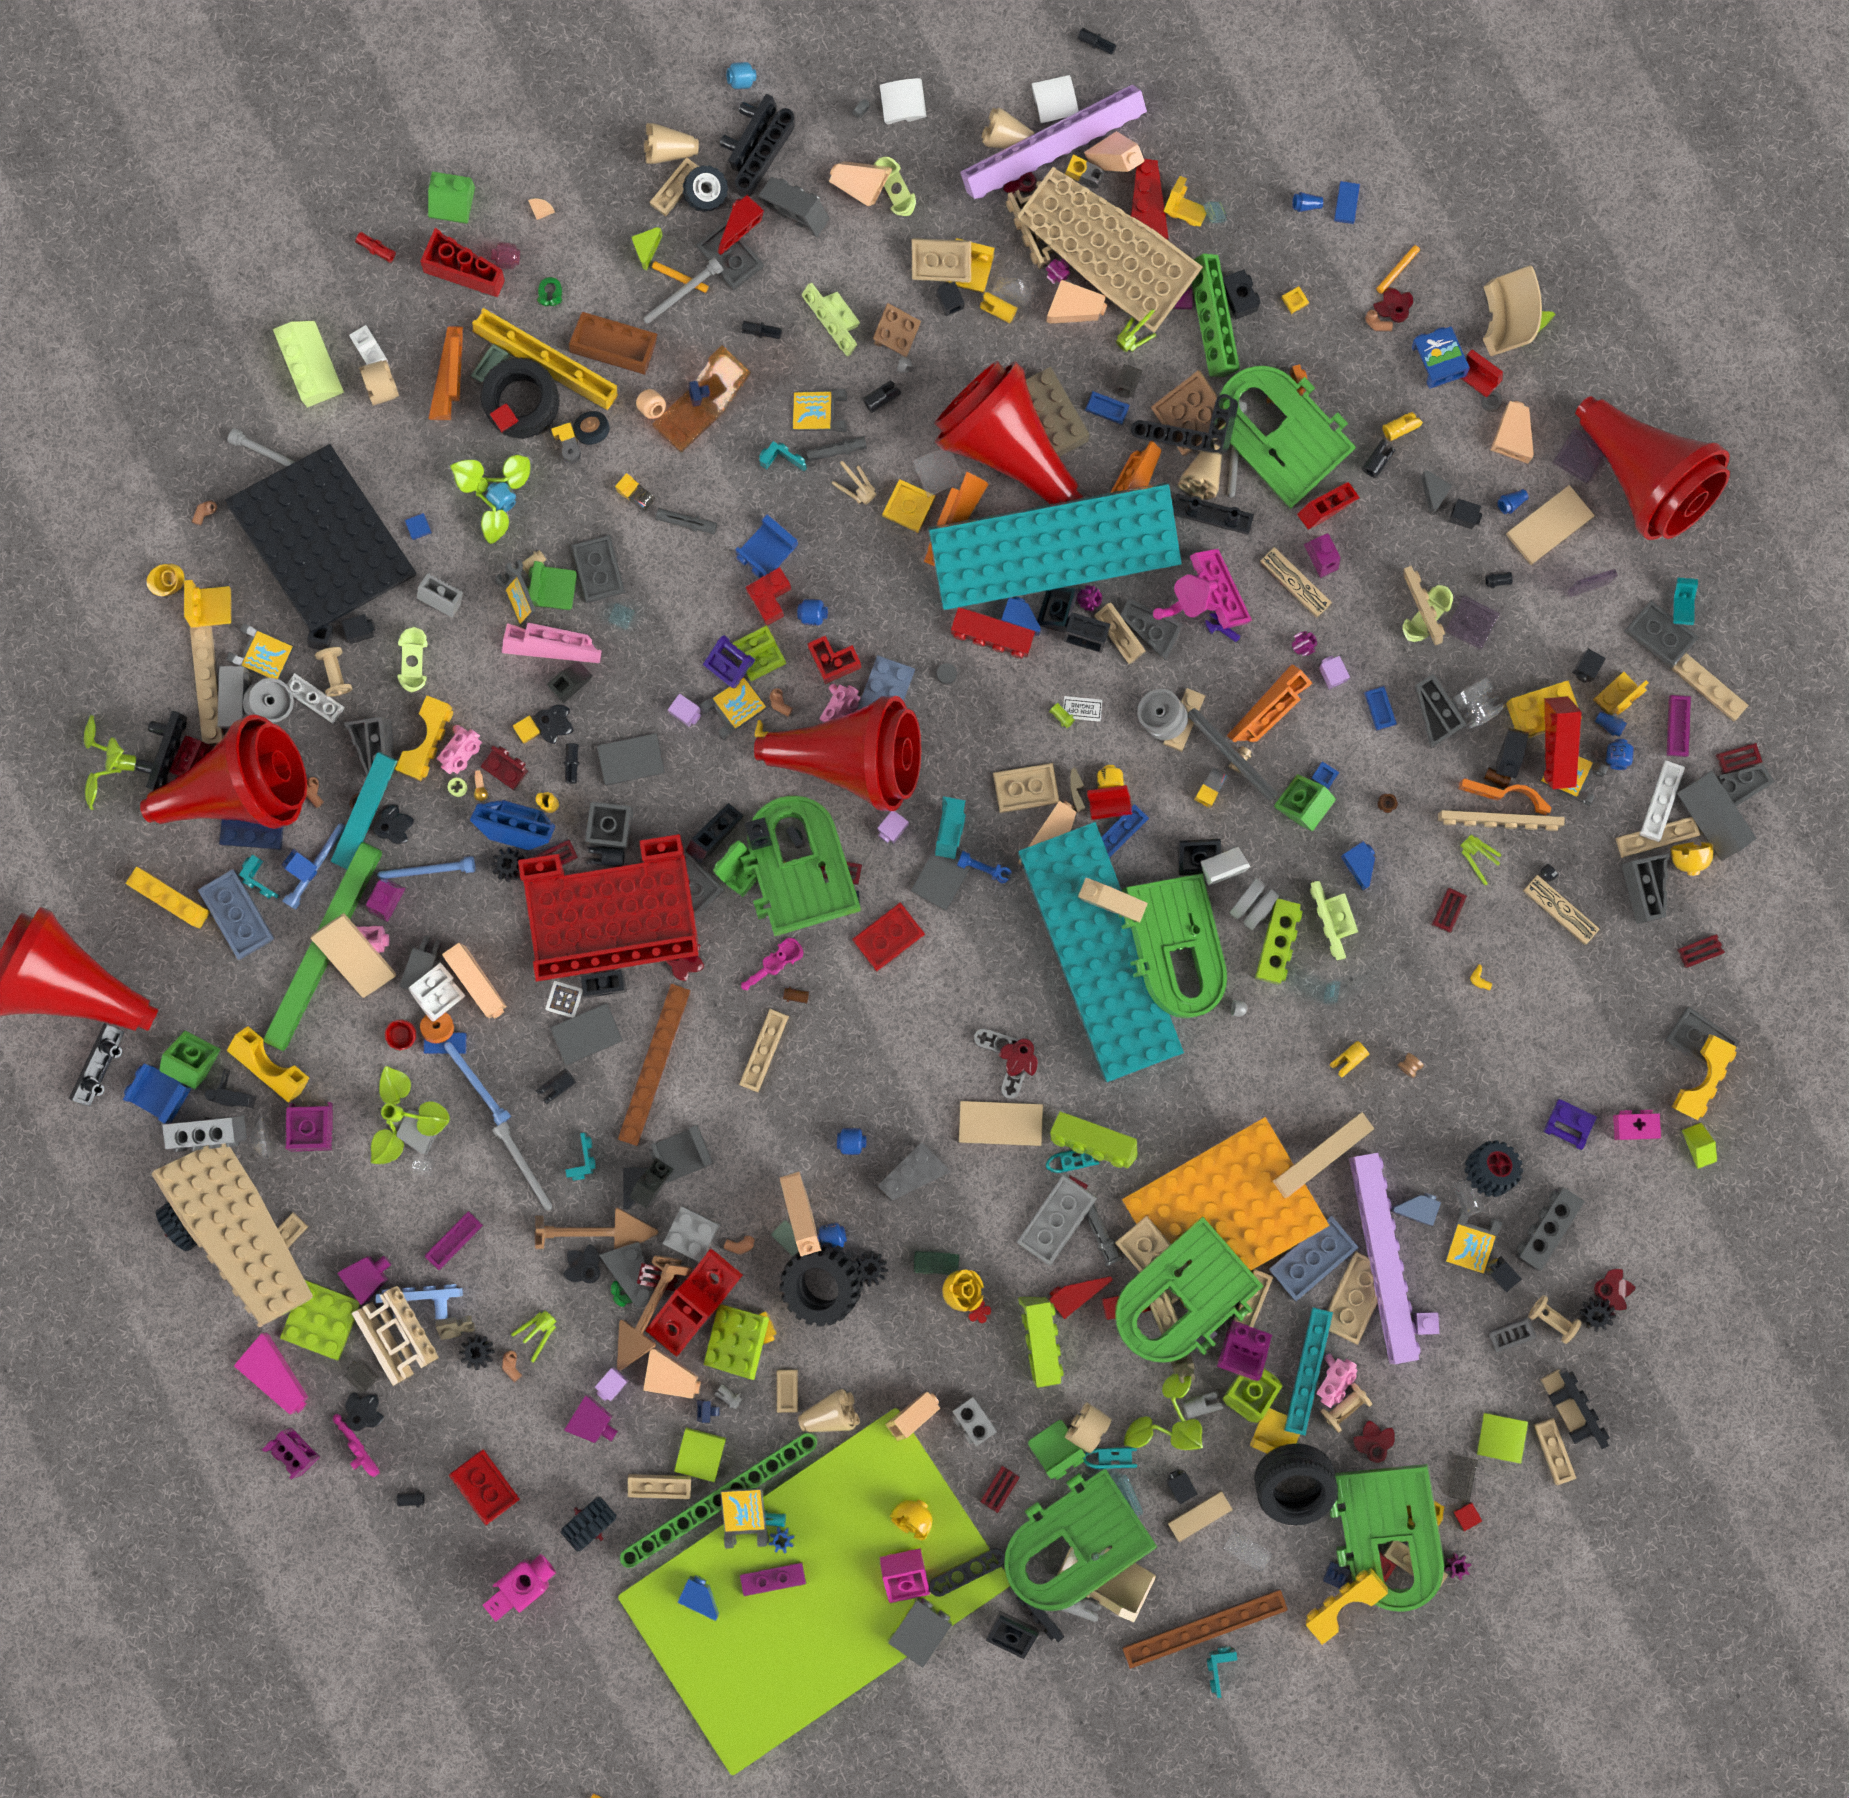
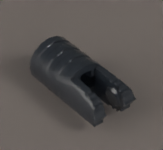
[862,380,901,413]
[1362,439,1396,478]
[587,846,625,867]
[535,1068,576,1104]

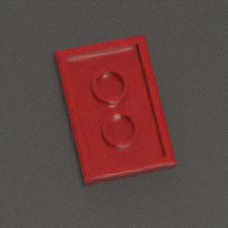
[852,902,925,972]
[448,1449,520,1526]

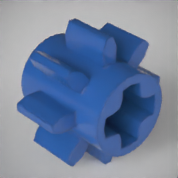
[769,1526,795,1553]

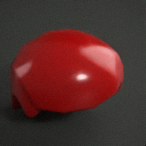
[385,1019,416,1051]

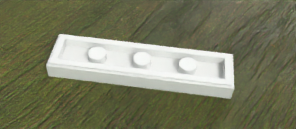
[1640,760,1685,842]

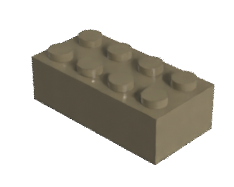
[1026,366,1090,457]

